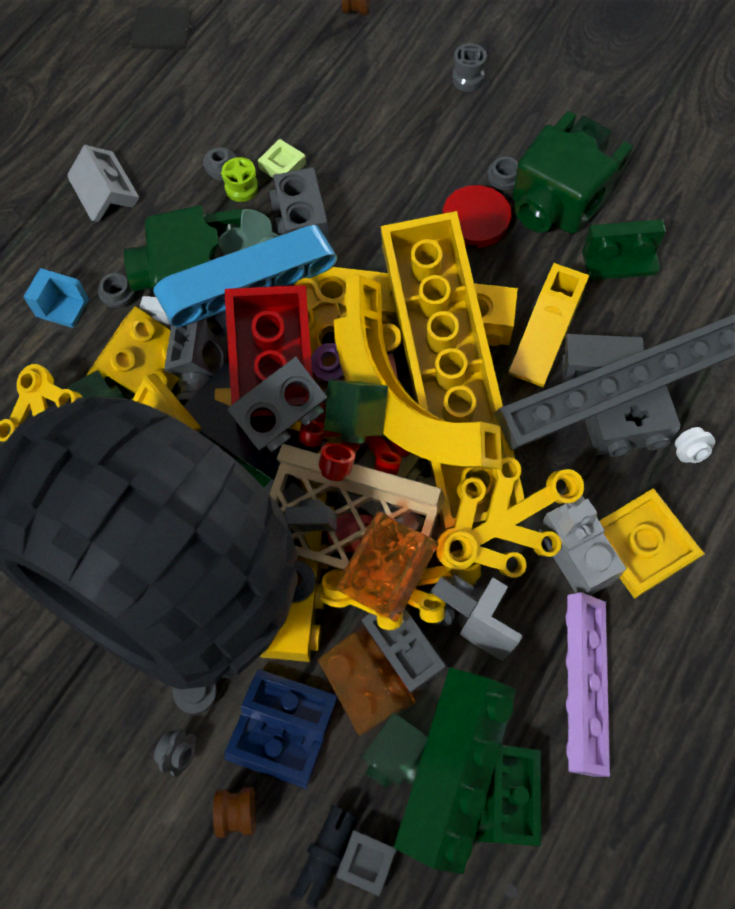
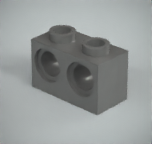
[269,167,329,242]
[164,314,228,378]
[227,357,327,452]

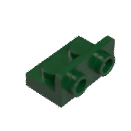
[582,219,666,280]
[473,745,541,846]

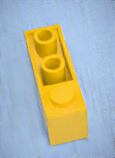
[508,263,589,387]

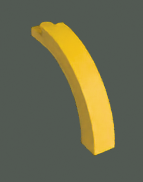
[334,275,502,469]

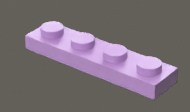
[565,592,610,777]

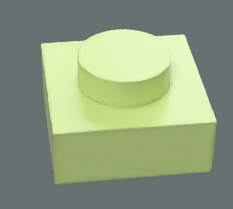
[258,139,306,177]

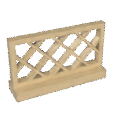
[270,444,445,592]

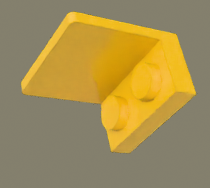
[87,306,179,394]

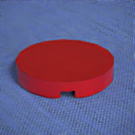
[442,185,511,248]

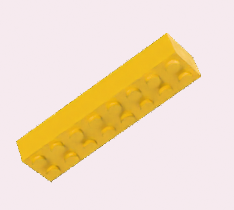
[381,211,525,532]

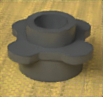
[154,729,197,777]

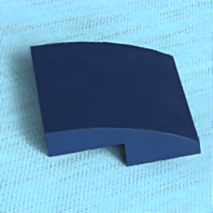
[224,669,338,789]

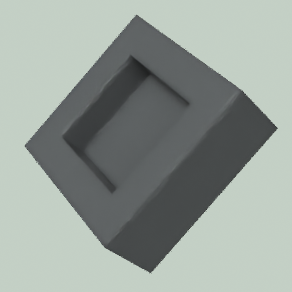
[285,500,337,532]
[431,574,479,618]
[336,830,396,896]

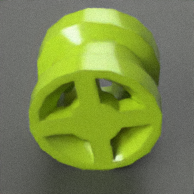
[221,157,258,202]

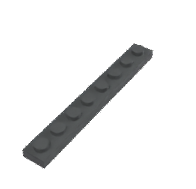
[493,314,735,451]

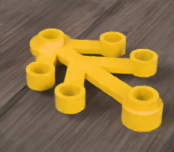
[0,364,83,442]
[436,457,584,578]
[319,542,481,630]

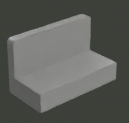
[67,145,139,222]
[459,578,522,661]

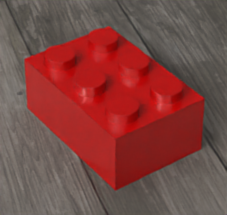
[224,285,313,417]

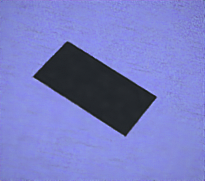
[184,362,328,489]

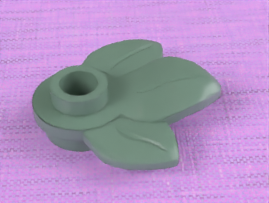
[218,209,279,255]

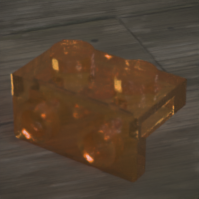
[336,511,439,623]
[317,630,416,736]

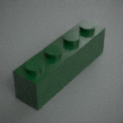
[394,667,517,875]

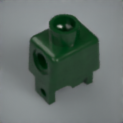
[512,111,633,234]
[124,205,244,291]

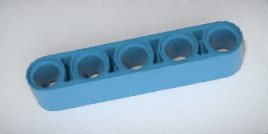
[153,225,337,327]

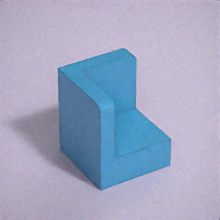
[23,268,90,328]

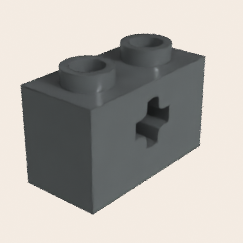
[585,385,681,457]

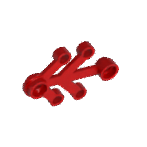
[298,405,411,481]

